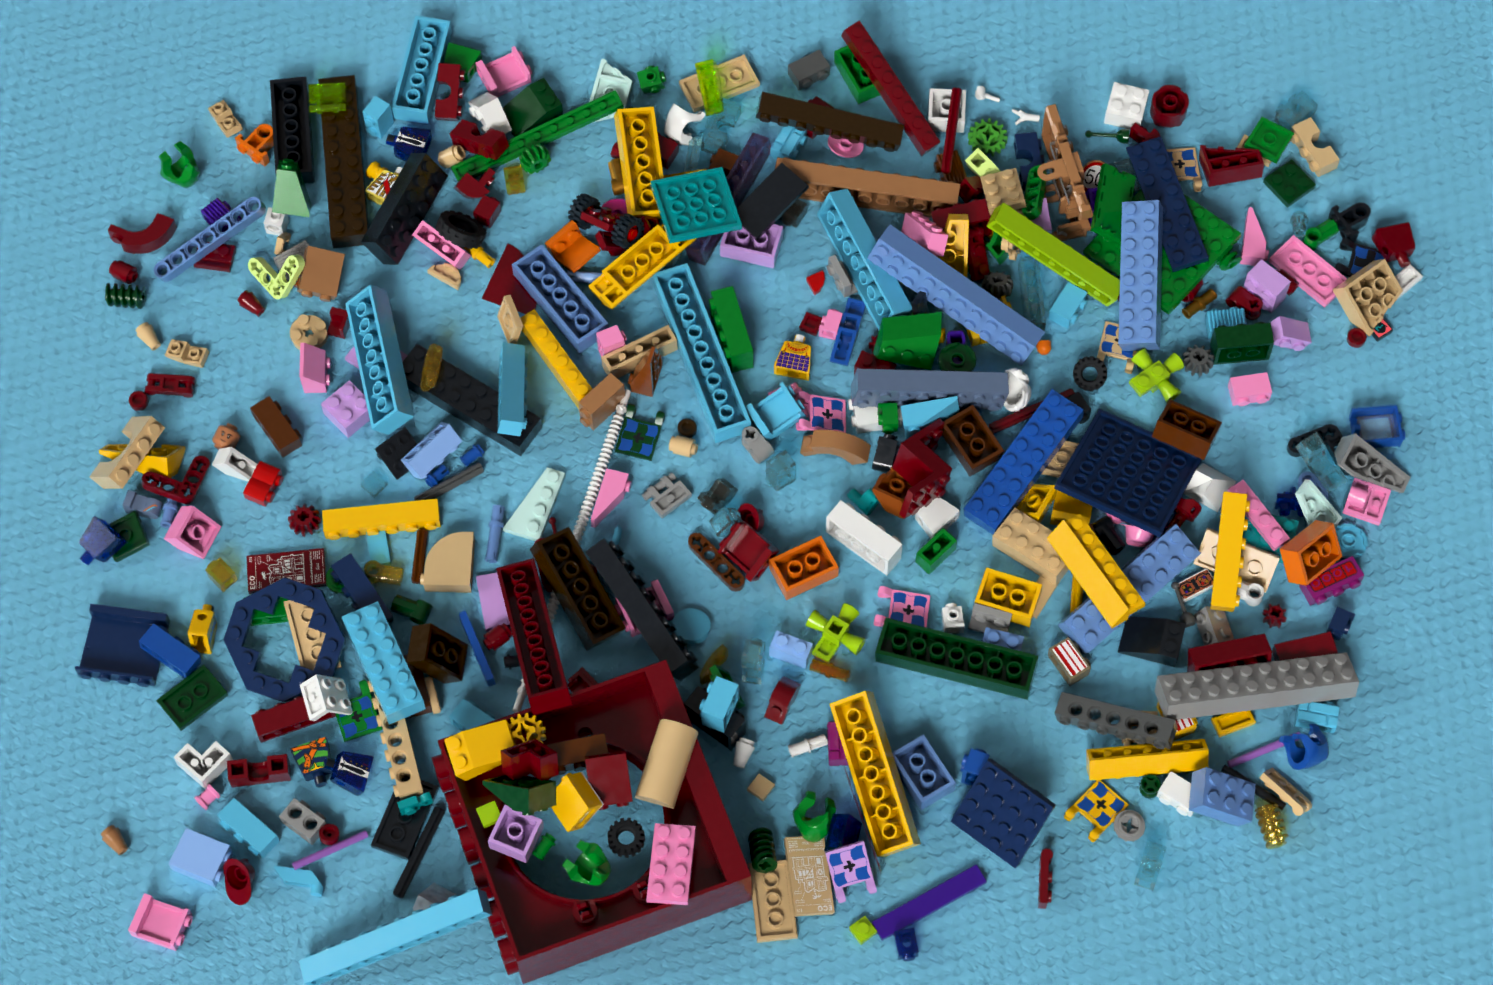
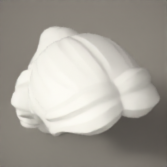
[1004,368,1032,412]

